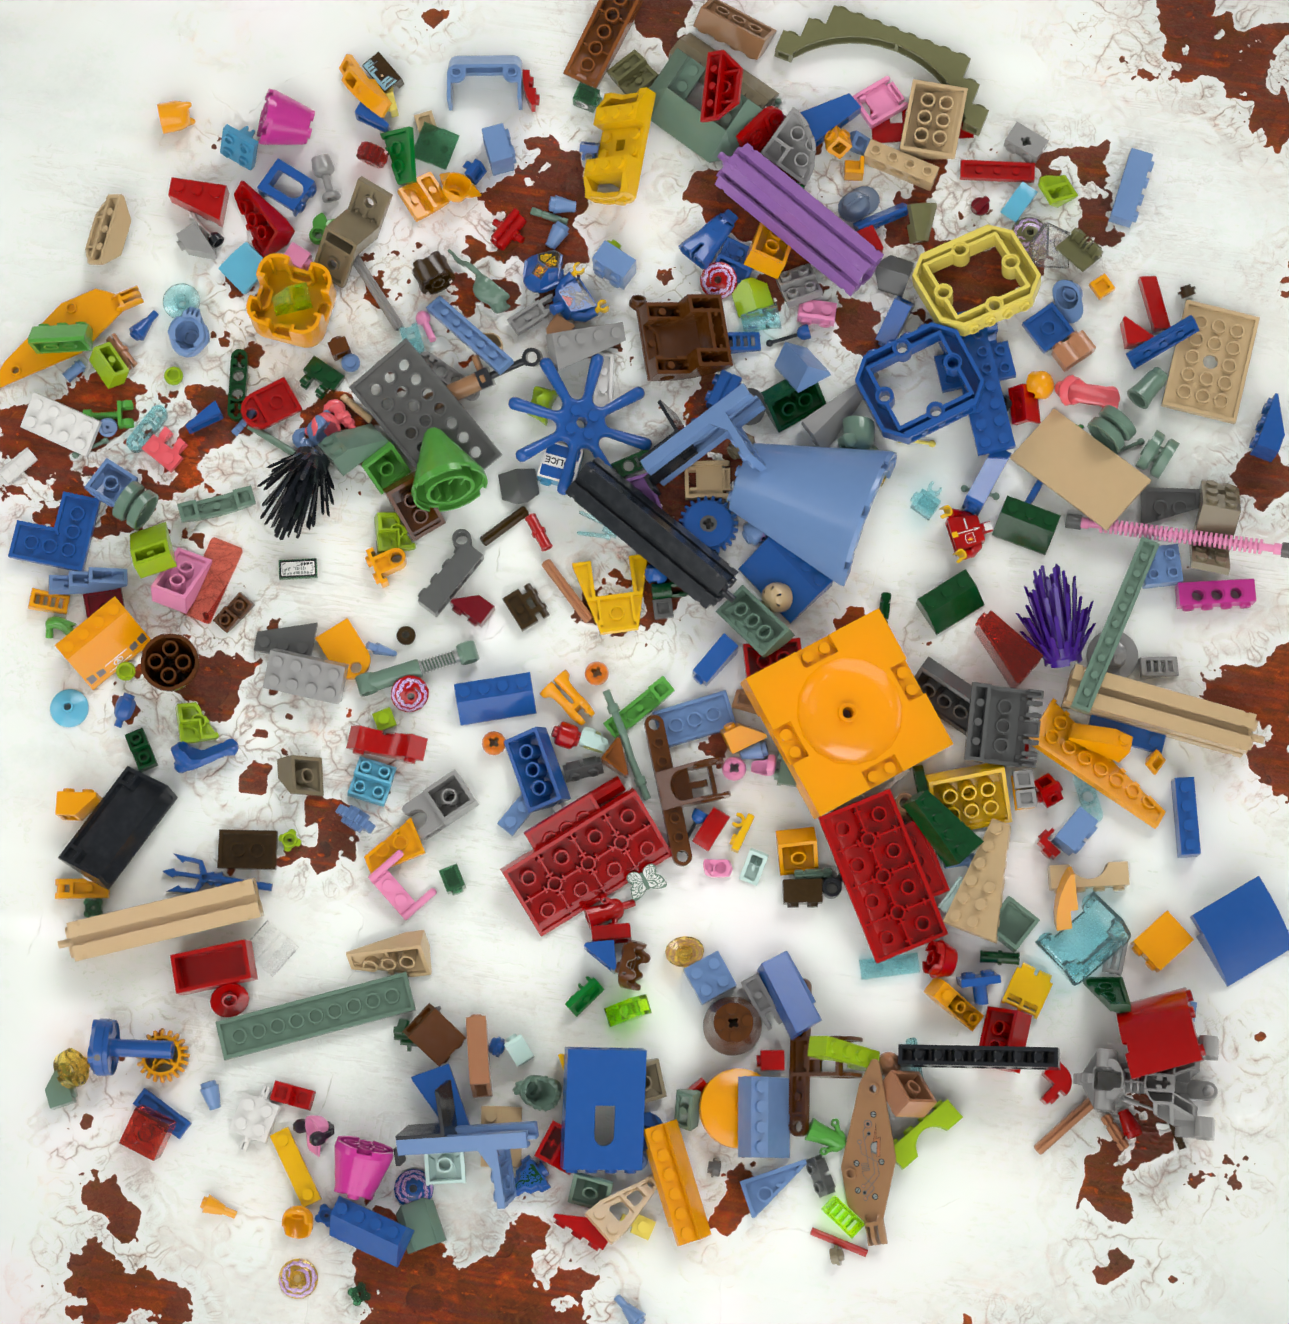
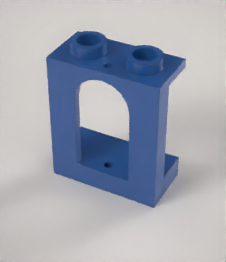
[257,158,317,217]

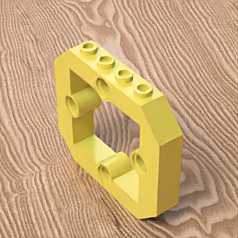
[912,224,1041,336]

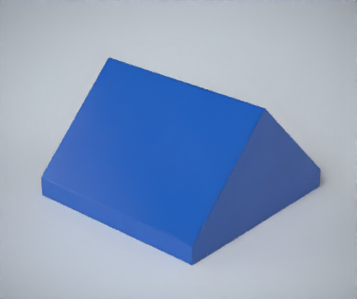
[584,940,616,974]

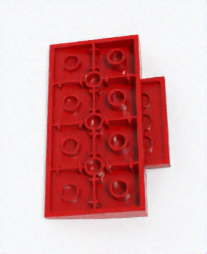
[500,787,672,937]
[818,789,950,964]

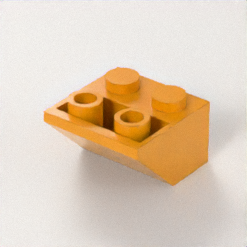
[55,788,103,821]

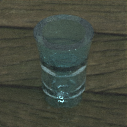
[741,303,782,332]

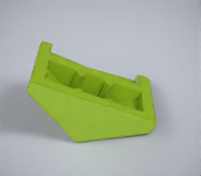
[1038,175,1078,208]
[731,277,775,318]

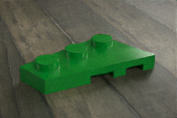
[380,126,417,186]

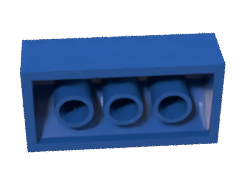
[454,672,537,726]
[504,727,571,813]
[329,1196,415,1268]

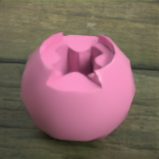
[722,757,746,781]

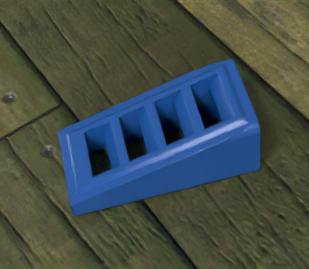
[355,102,391,132]
[728,332,761,354]
[185,401,224,434]

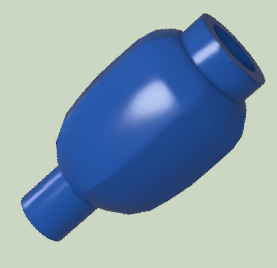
[114,692,136,728]

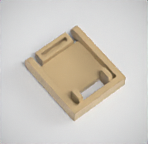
[684,460,731,500]

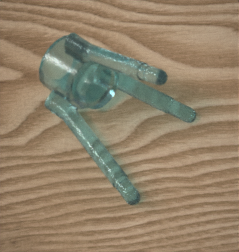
[577,511,617,541]

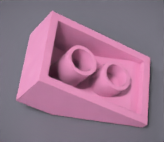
[151,547,212,614]

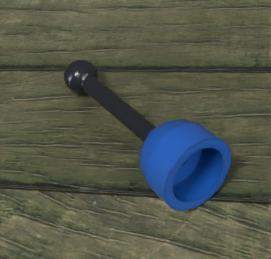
[766,324,811,347]
[680,808,708,853]

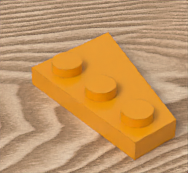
[364,817,426,874]

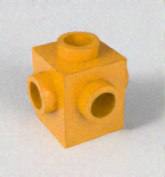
[824,126,853,159]

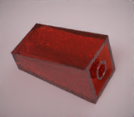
[974,610,1044,688]

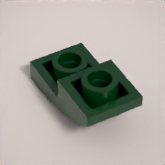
[125,728,158,772]

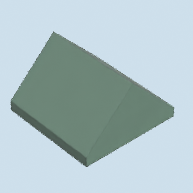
[568,1172,614,1209]

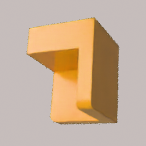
[844,156,864,181]

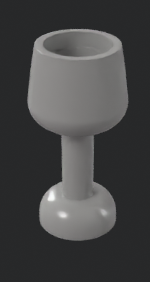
[311,154,341,203]

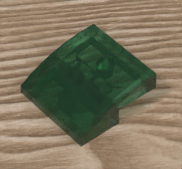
[414,122,460,170]

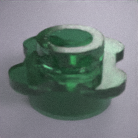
[83,898,103,918]
[348,1282,371,1306]

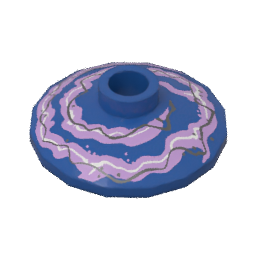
[394,1169,434,1205]

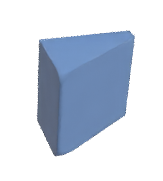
[849,130,871,156]

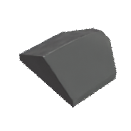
[875,255,914,297]
[498,469,540,504]

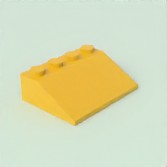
[925,763,1012,830]

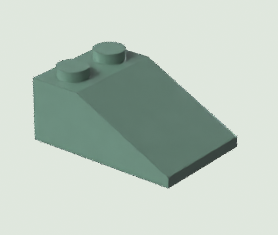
[317,423,388,476]

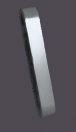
[420,351,480,401]

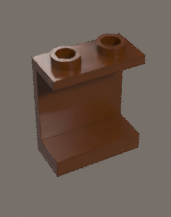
[402,1003,466,1067]

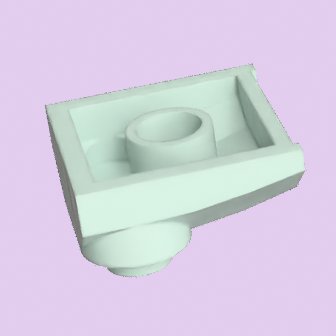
[424,1152,466,1186]

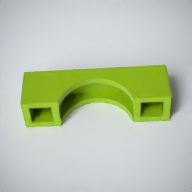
[808,1036,880,1071]
[893,1099,963,1170]

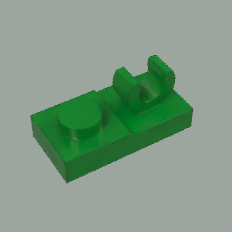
[565,976,605,1017]

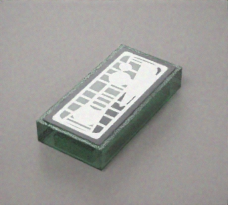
[279,558,318,580]

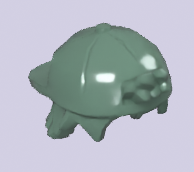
[512,1075,562,1112]

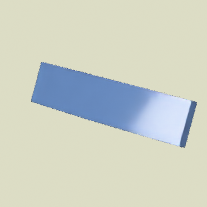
[48,567,128,595]

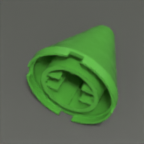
[411,427,488,512]

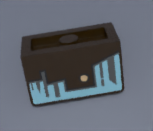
[362,52,404,93]

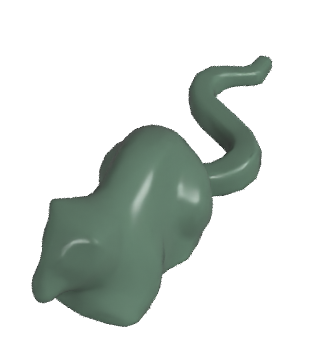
[448,249,511,314]

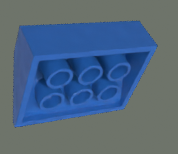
[738,537,833,624]

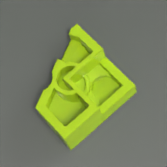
[374,512,416,553]
[175,702,219,744]

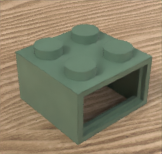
[997,896,1040,953]

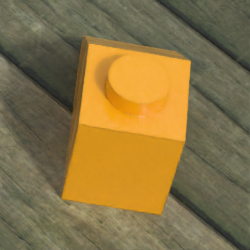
[720,722,767,754]

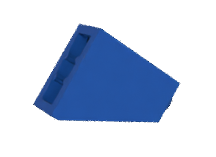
[875,296,915,347]
[692,633,738,687]

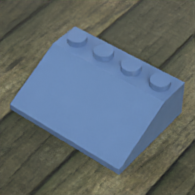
[738,1076,790,1158]

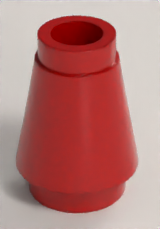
[1118,1108,1142,1140]

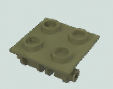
[1055,228,1103,272]

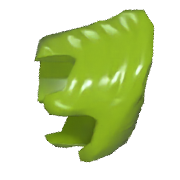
[528,386,558,426]

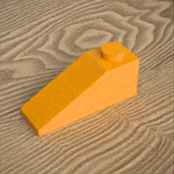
[1068,723,1133,763]

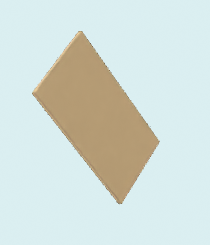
[1010,409,1151,531]

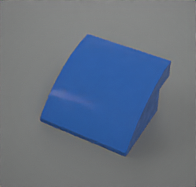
[1190,876,1289,987]

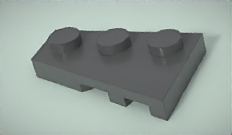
[1140,487,1200,524]

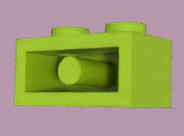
[89,342,130,389]

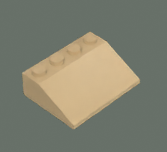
[900,79,968,159]

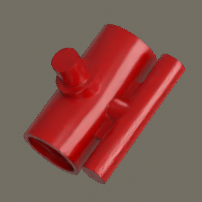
[490,208,527,251]

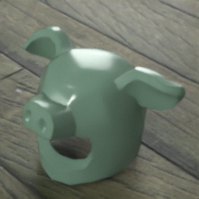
[837,415,879,450]

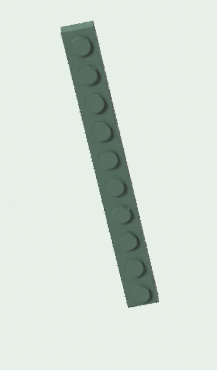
[1070,536,1160,715]

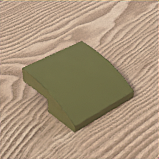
[607,49,659,94]

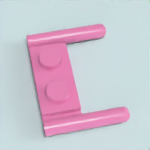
[368,850,437,921]

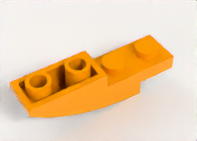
[339,54,392,118]

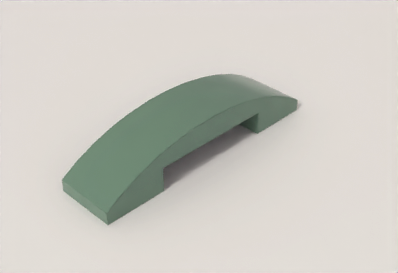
[177,485,256,523]

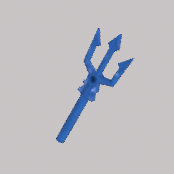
[162,853,273,893]

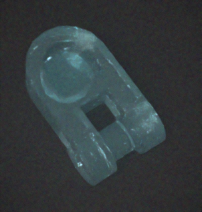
[399,323,425,353]

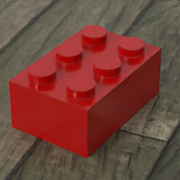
[742,638,802,678]

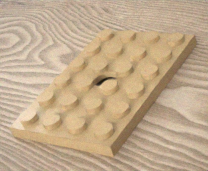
[1161,300,1260,424]

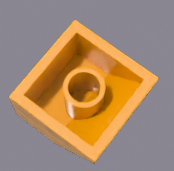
[776,827,819,876]

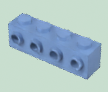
[1109,148,1154,228]

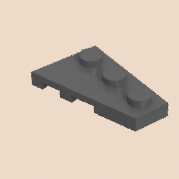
[254,623,318,656]

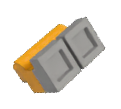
[1011,769,1037,810]

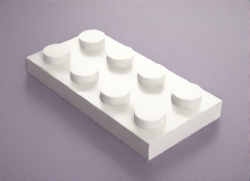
[20,392,102,457]

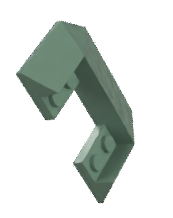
[650,48,763,163]

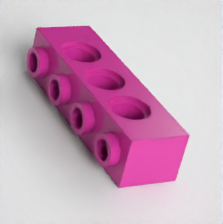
[1175,579,1257,612]

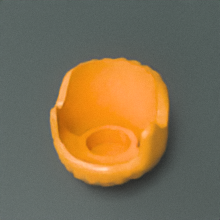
[282,1206,314,1239]

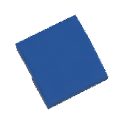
[715,237,754,283]

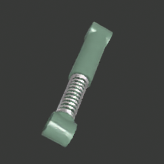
[355,641,480,697]

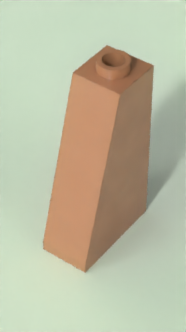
[466,1014,493,1098]

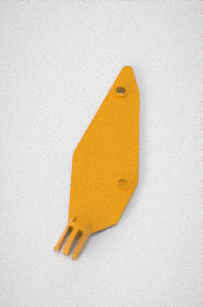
[0,285,144,388]

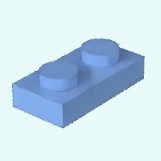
[497,794,531,836]

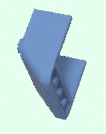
[447,55,523,111]

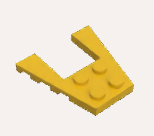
[572,555,647,635]

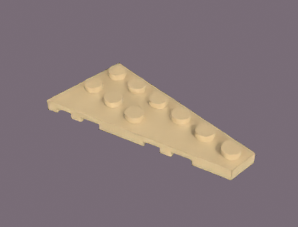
[943,818,1011,944]

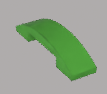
[603,676,675,739]

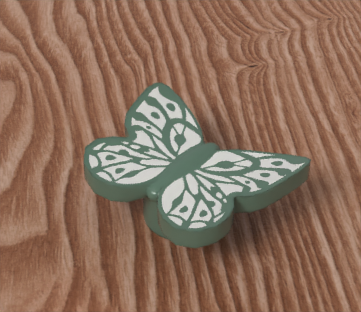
[626,864,667,901]

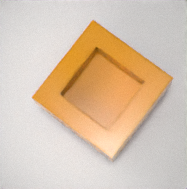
[1088,273,1115,300]

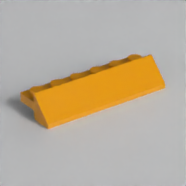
[644,1119,711,1246]

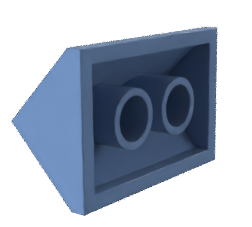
[774,342,831,393]

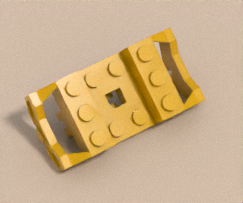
[583,87,656,206]

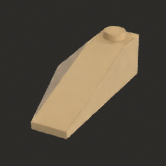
[346,930,432,977]

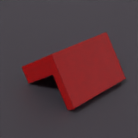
[1008,384,1041,426]

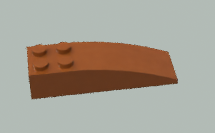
[563,0,644,89]

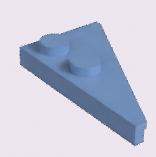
[740,1159,807,1218]

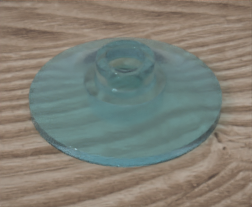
[163,283,200,319]

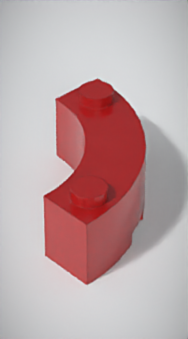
[346,725,428,764]

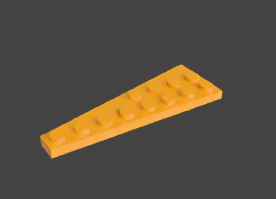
[1028,698,1166,829]

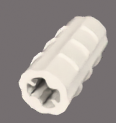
[0,447,38,484]

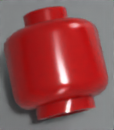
[551,722,581,749]

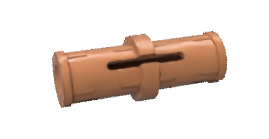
[106,333,137,370]

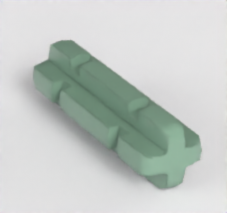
[794,868,832,879]

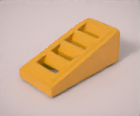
[28,588,70,615]

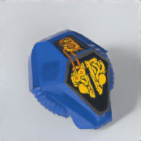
[522,250,564,293]

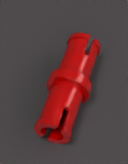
[525,513,553,552]

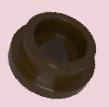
[1177,284,1196,299]
[396,626,416,645]

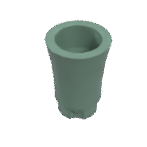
[1127,367,1168,409]

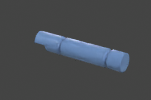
[231,410,257,436]

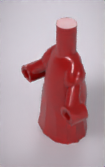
[584,895,636,930]

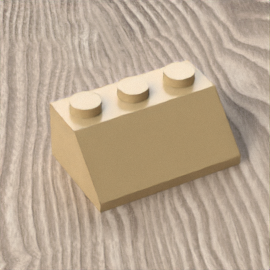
[480,1106,522,1167]

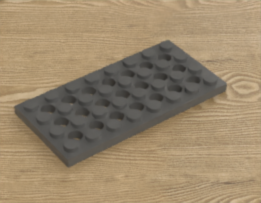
[349,338,503,470]

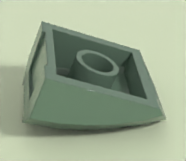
[396,1197,447,1254]

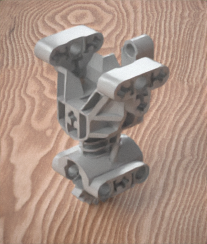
[1073,1035,1219,1141]

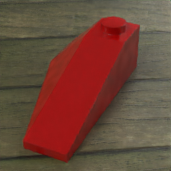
[234,181,295,258]

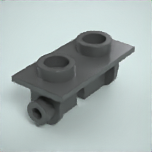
[563,756,604,782]
[806,1155,836,1198]

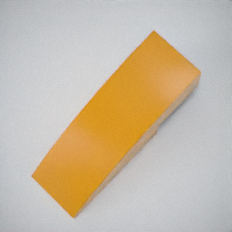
[1053,867,1078,931]

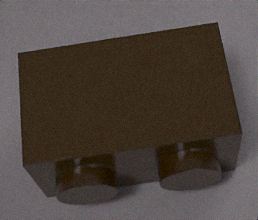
[782,879,823,908]

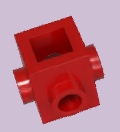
[1034,773,1064,808]

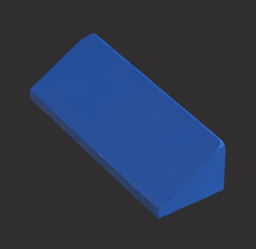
[853,203,908,231]

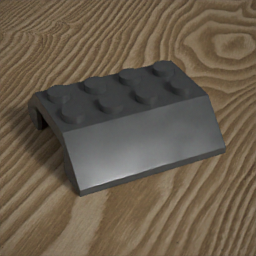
[964,682,1044,768]

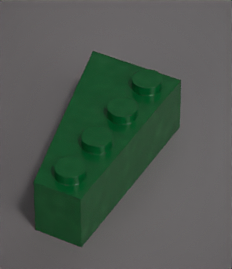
[903,790,984,867]

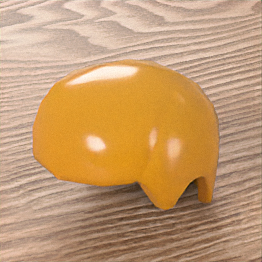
[1026,371,1054,399]

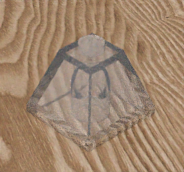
[1028,222,1070,269]

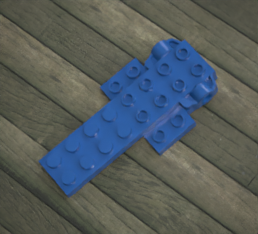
[934,310,1016,456]

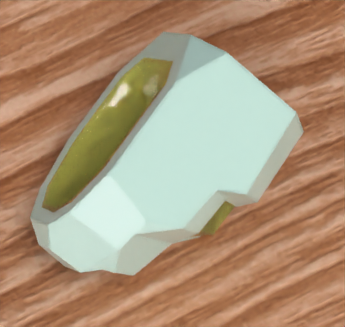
[579,727,610,754]

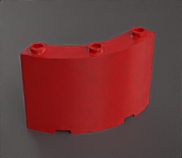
[1116,987,1206,1080]

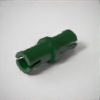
[980,950,1020,966]

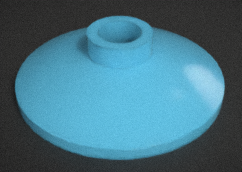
[50,689,89,727]

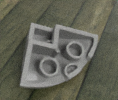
[761,107,816,186]

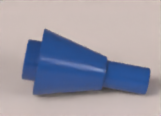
[129,310,159,341]

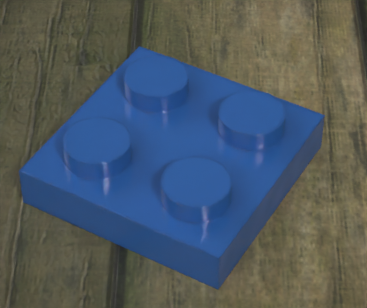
[1022,302,1074,354]

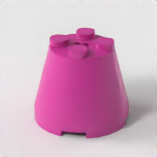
[257,88,315,145]
[334,1136,394,1200]

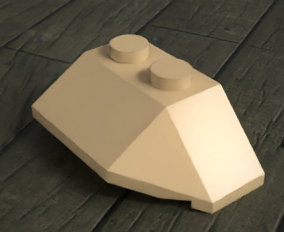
[85,194,131,265]

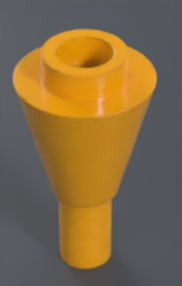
[200,1194,237,1218]

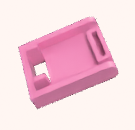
[852,76,908,129]

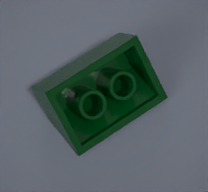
[761,379,827,433]
[992,495,1061,555]
[916,569,985,635]

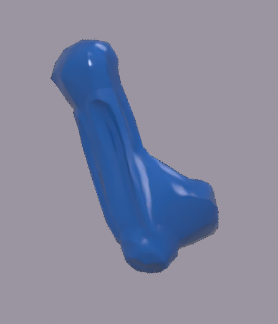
[171,739,239,773]

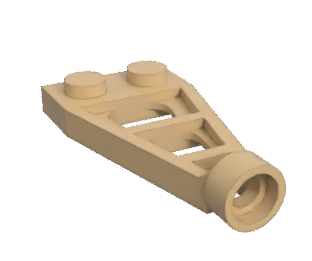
[585,1173,657,1245]

